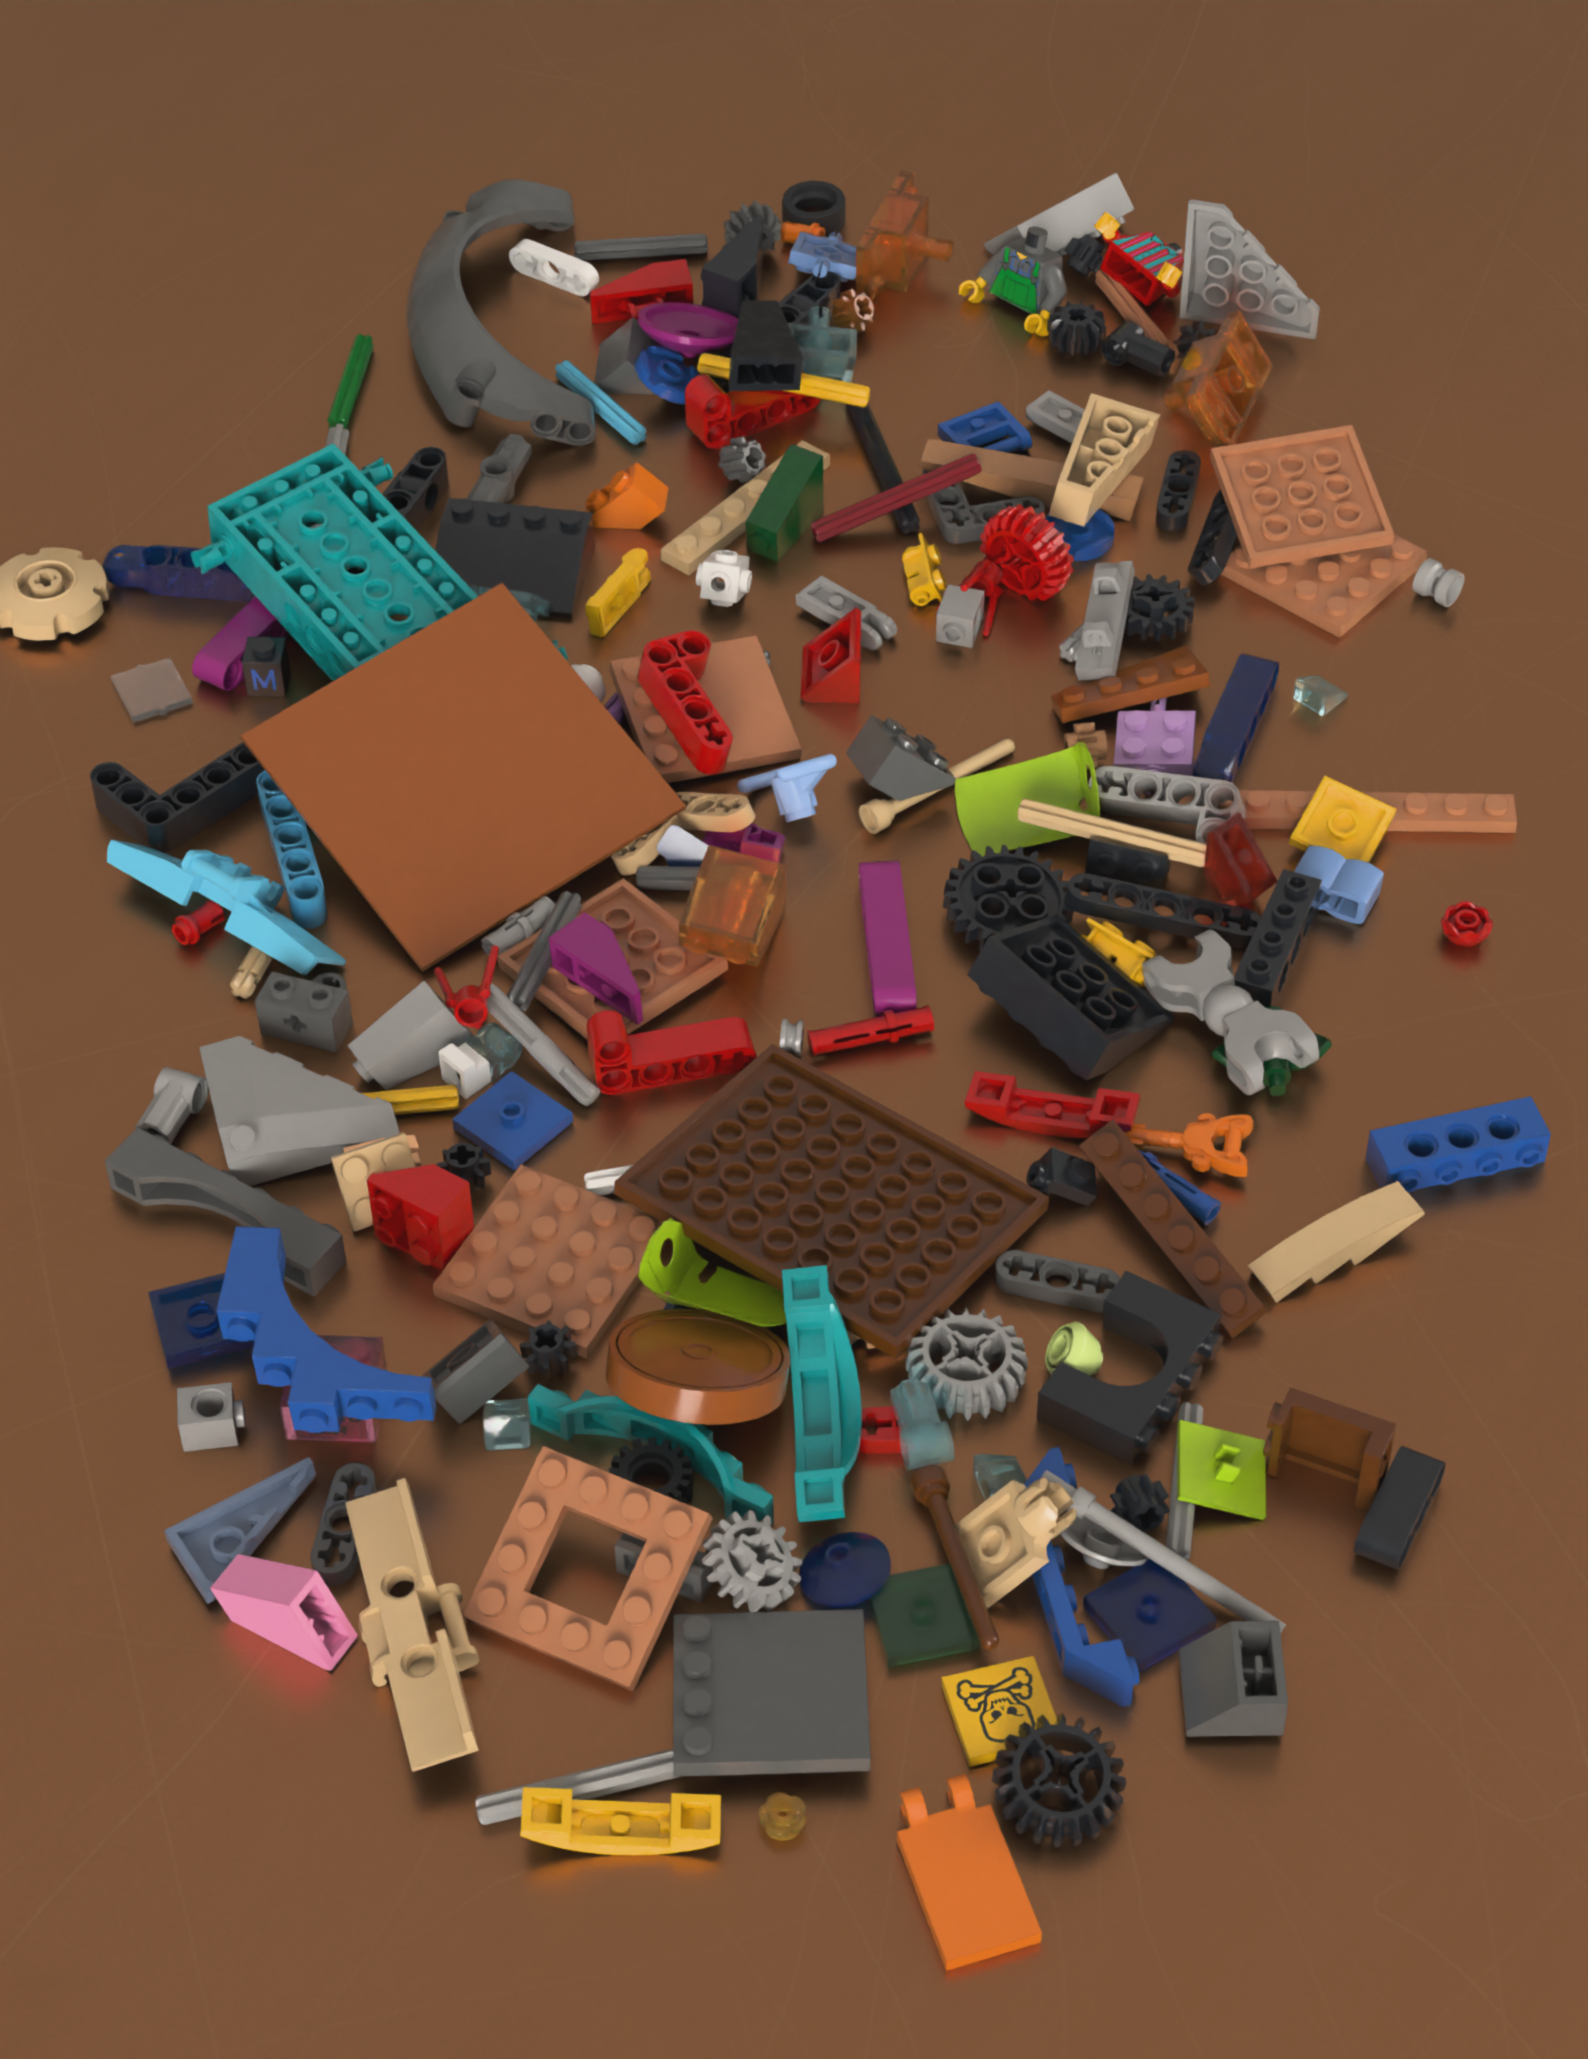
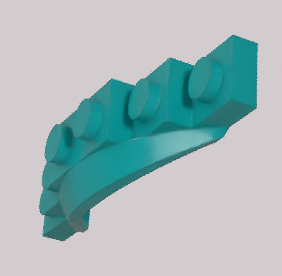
[782,1265,862,1522]
[528,1384,774,1527]

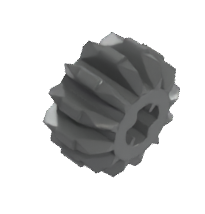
[723,200,782,258]

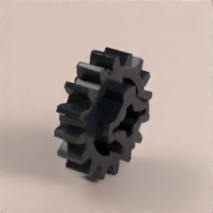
[1125,574,1195,642]

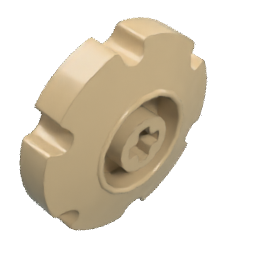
[0,547,109,641]

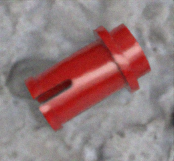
[172,899,225,945]

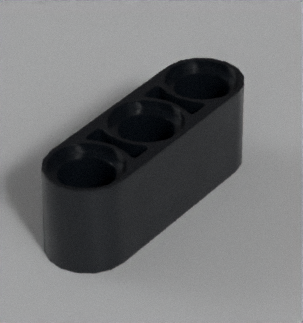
[1353,1446,1446,1570]

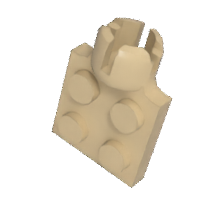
[955,1477,1077,1609]

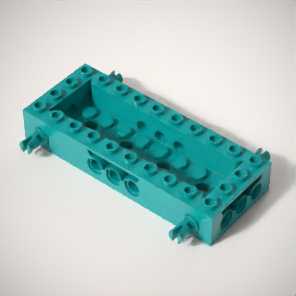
[191,443,568,681]

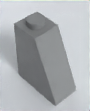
[347,981,480,1090]

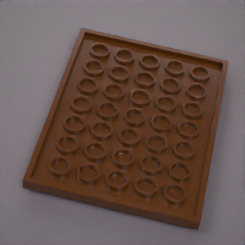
[614,1044,1049,1359]

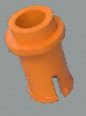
[780,221,826,244]

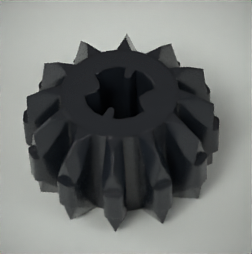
[1047,301,1106,357]

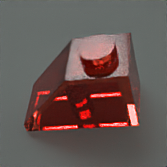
[1204,812,1278,906]

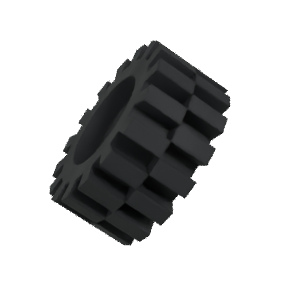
[609,1437,693,1504]

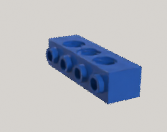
[1365,1096,1551,1193]

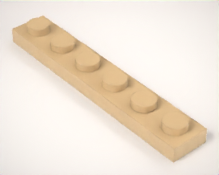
[661,440,830,576]

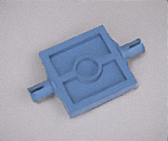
[788,231,866,282]

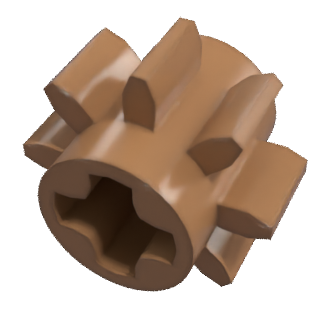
[1064,722,1107,769]

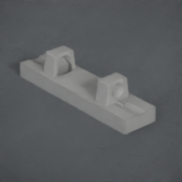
[1075,561,1135,680]

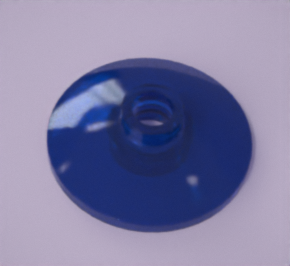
[799,1532,891,1608]

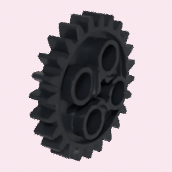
[943,845,1074,951]

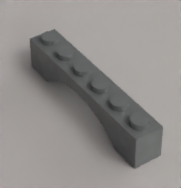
[105,1128,346,1297]

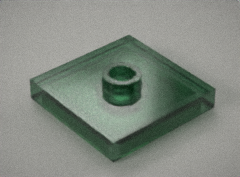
[866,1563,981,1667]

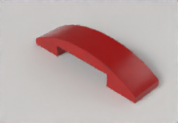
[964,1071,1141,1138]

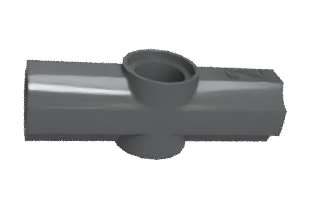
[466,433,532,503]

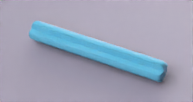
[555,360,647,445]

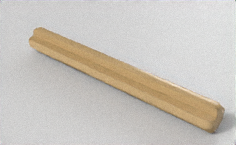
[1018,799,1210,867]

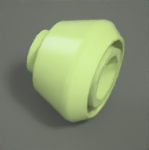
[1045,1322,1103,1376]

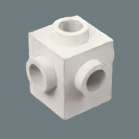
[696,550,752,607]

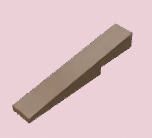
[918,438,1144,521]

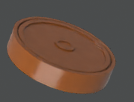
[606,1309,790,1425]

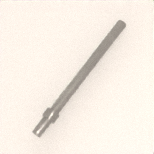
[1041,1470,1286,1634]

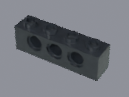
[1234,869,1322,1007]

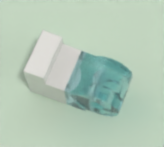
[438,1022,522,1099]

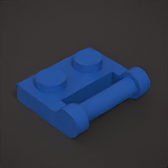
[938,401,1032,453]

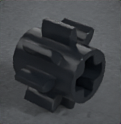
[1064,234,1106,277]
[1173,321,1220,366]
[436,1142,491,1194]
[520,1321,578,1380]
[1110,1474,1170,1532]

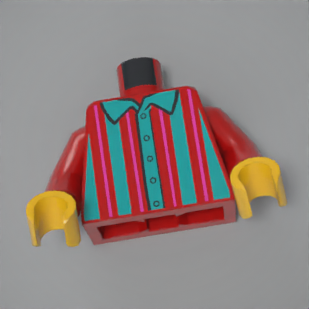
[1094,211,1184,306]

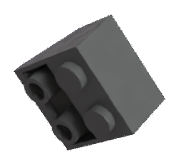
[846,714,956,801]
[1179,1621,1288,1737]

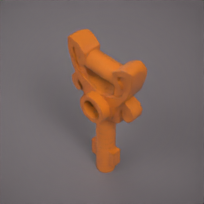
[1125,1113,1253,1177]

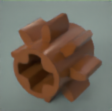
[832,289,874,335]

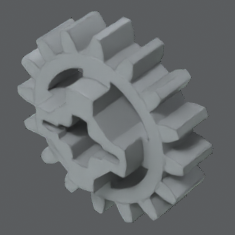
[702,1510,802,1612]

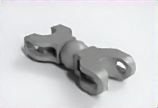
[1142,929,1319,1095]

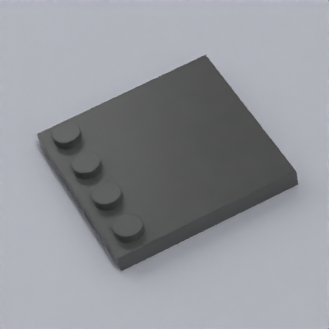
[673,1609,871,1777]

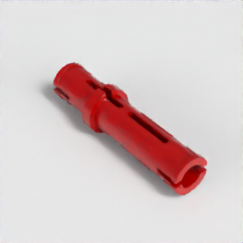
[807,1005,934,1057]

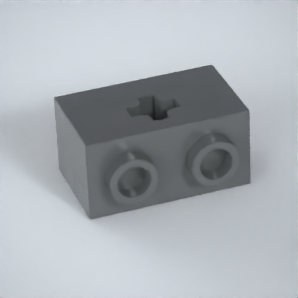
[255,972,353,1053]

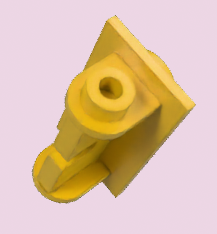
[902,533,947,606]
[1082,917,1156,987]

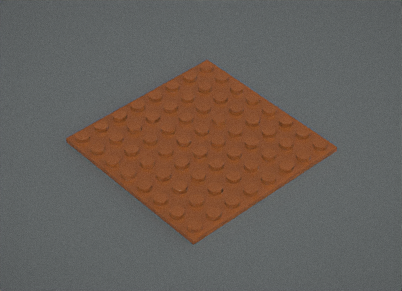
[241,583,686,972]

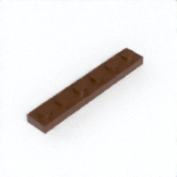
[1079,1120,1268,1339]

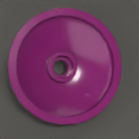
[638,302,738,357]

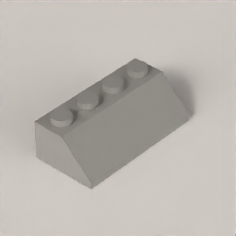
[983,173,1134,257]

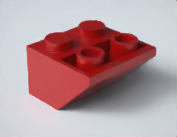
[367,1164,474,1271]

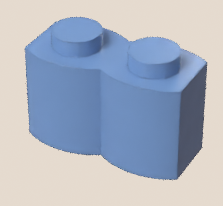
[1294,846,1384,924]

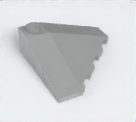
[1179,199,1320,340]
[199,1036,400,1186]

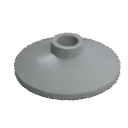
[1061,1517,1148,1569]

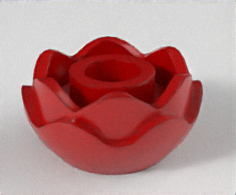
[1441,901,1493,947]

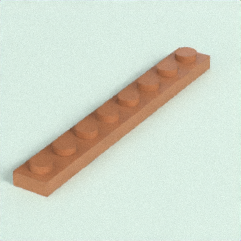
[1217,790,1517,833]

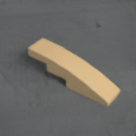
[1247,1181,1425,1303]

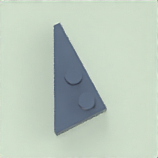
[164,1457,316,1604]

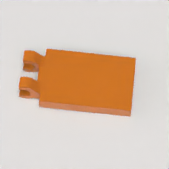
[897,1774,1042,1971]

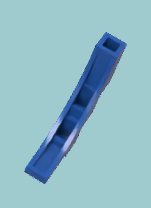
[216,1227,437,1433]

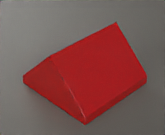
[800,608,861,703]

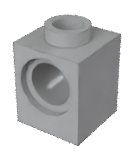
[936,584,985,648]
[177,1382,246,1452]

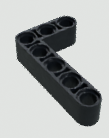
[90,742,265,853]

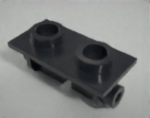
[1085,838,1171,890]

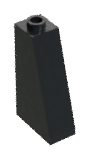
[728,300,803,391]

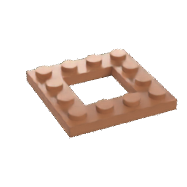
[462,1446,713,1691]

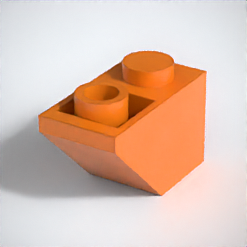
[585,462,669,530]

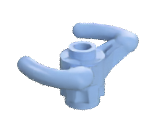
[737,754,837,823]

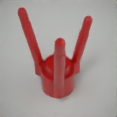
[936,559,1003,636]
[434,945,499,1029]

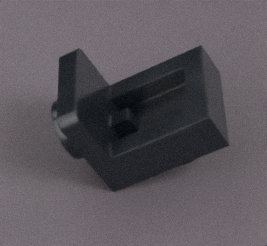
[1026,1147,1097,1206]

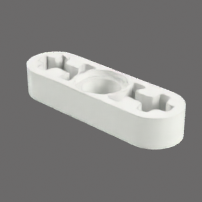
[509,239,599,297]

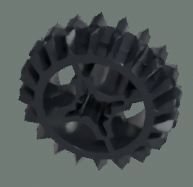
[992,1713,1126,1848]

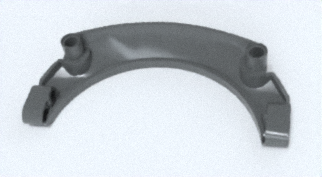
[406,179,596,446]

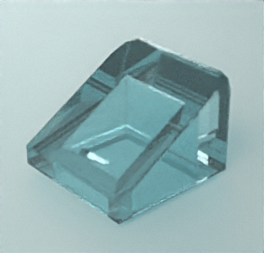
[1293,675,1348,716]
[483,1399,531,1450]
[973,1454,1027,1500]

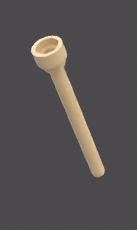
[859,739,1015,834]

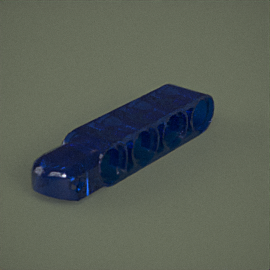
[102,545,255,602]
[1192,653,1280,783]

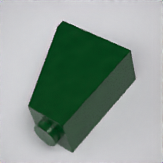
[746,444,824,562]

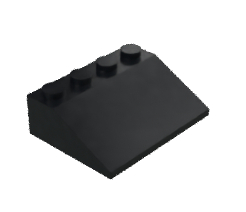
[435,498,595,619]
[967,914,1175,1080]

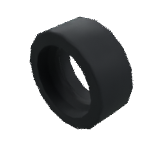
[782,180,846,237]

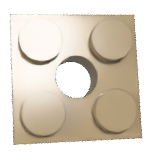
[330,1132,415,1232]

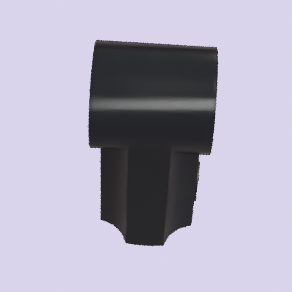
[1100,321,1175,378]

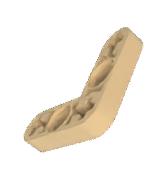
[611,792,755,876]

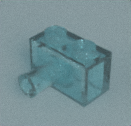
[788,306,857,383]

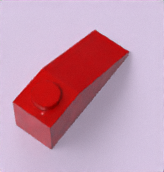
[589,259,694,324]

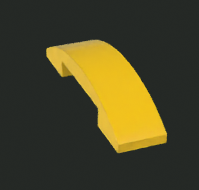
[520,1787,721,1855]

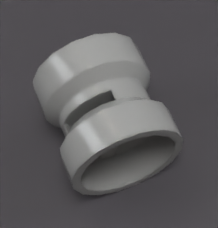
[1412,558,1465,607]

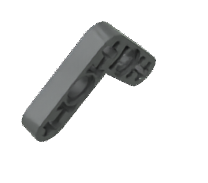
[922,469,1045,544]

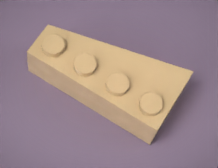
[1049,393,1160,526]

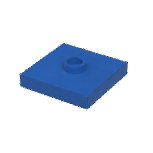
[452,1071,573,1171]

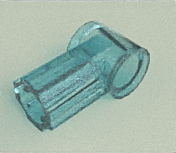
[890,1378,955,1470]

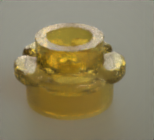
[758,1792,806,1840]

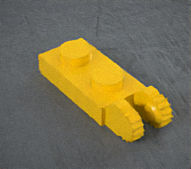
[585,548,651,637]

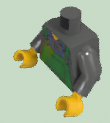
[959,227,1067,337]

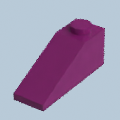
[548,912,643,1025]

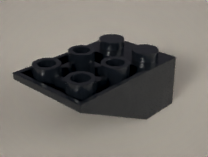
[701,215,763,320]

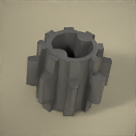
[718,437,766,483]

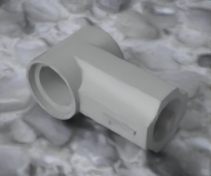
[135,1067,209,1144]

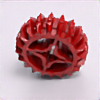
[979,504,1074,601]

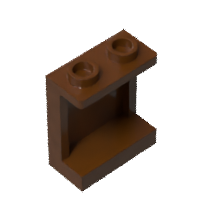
[1263,1387,1396,1512]

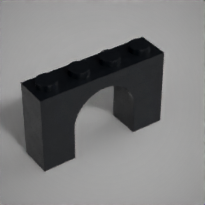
[1037,1271,1223,1466]

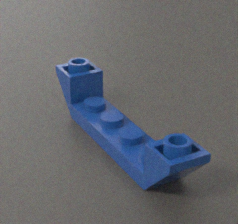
[1024,1447,1139,1707]

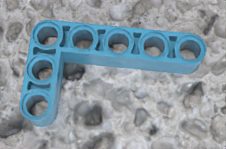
[257,770,328,929]

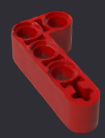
[685,370,821,449]
[637,630,733,775]
[586,1010,757,1095]

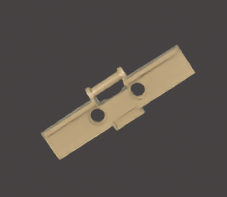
[345,1478,479,1772]

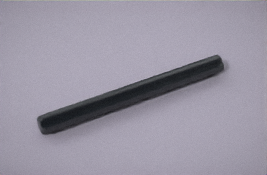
[846,404,920,534]

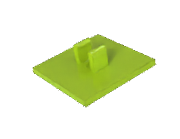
[1177,1420,1266,1521]

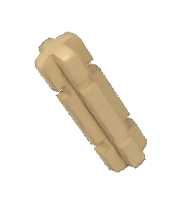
[230,946,272,999]

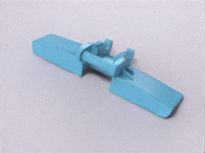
[107,840,346,975]

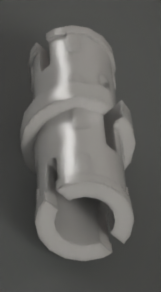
[481,896,555,960]

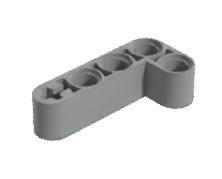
[1089,766,1246,865]

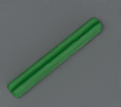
[327,334,374,429]

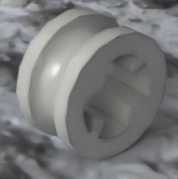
[779,1018,804,1057]

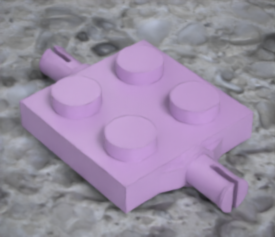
[1114,698,1196,796]

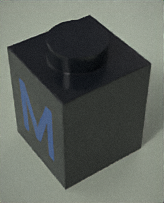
[242,637,290,697]

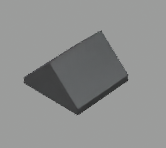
[594,317,663,395]
[422,1319,530,1424]

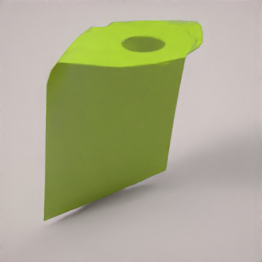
[955,742,1100,857]
[638,1218,787,1326]

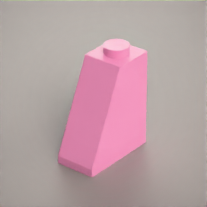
[210,1554,358,1671]

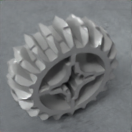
[906,1307,1028,1422]

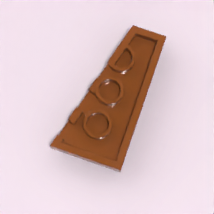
[1051,645,1210,723]

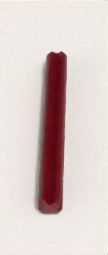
[811,453,982,542]

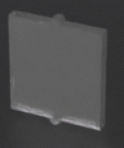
[110,657,193,722]

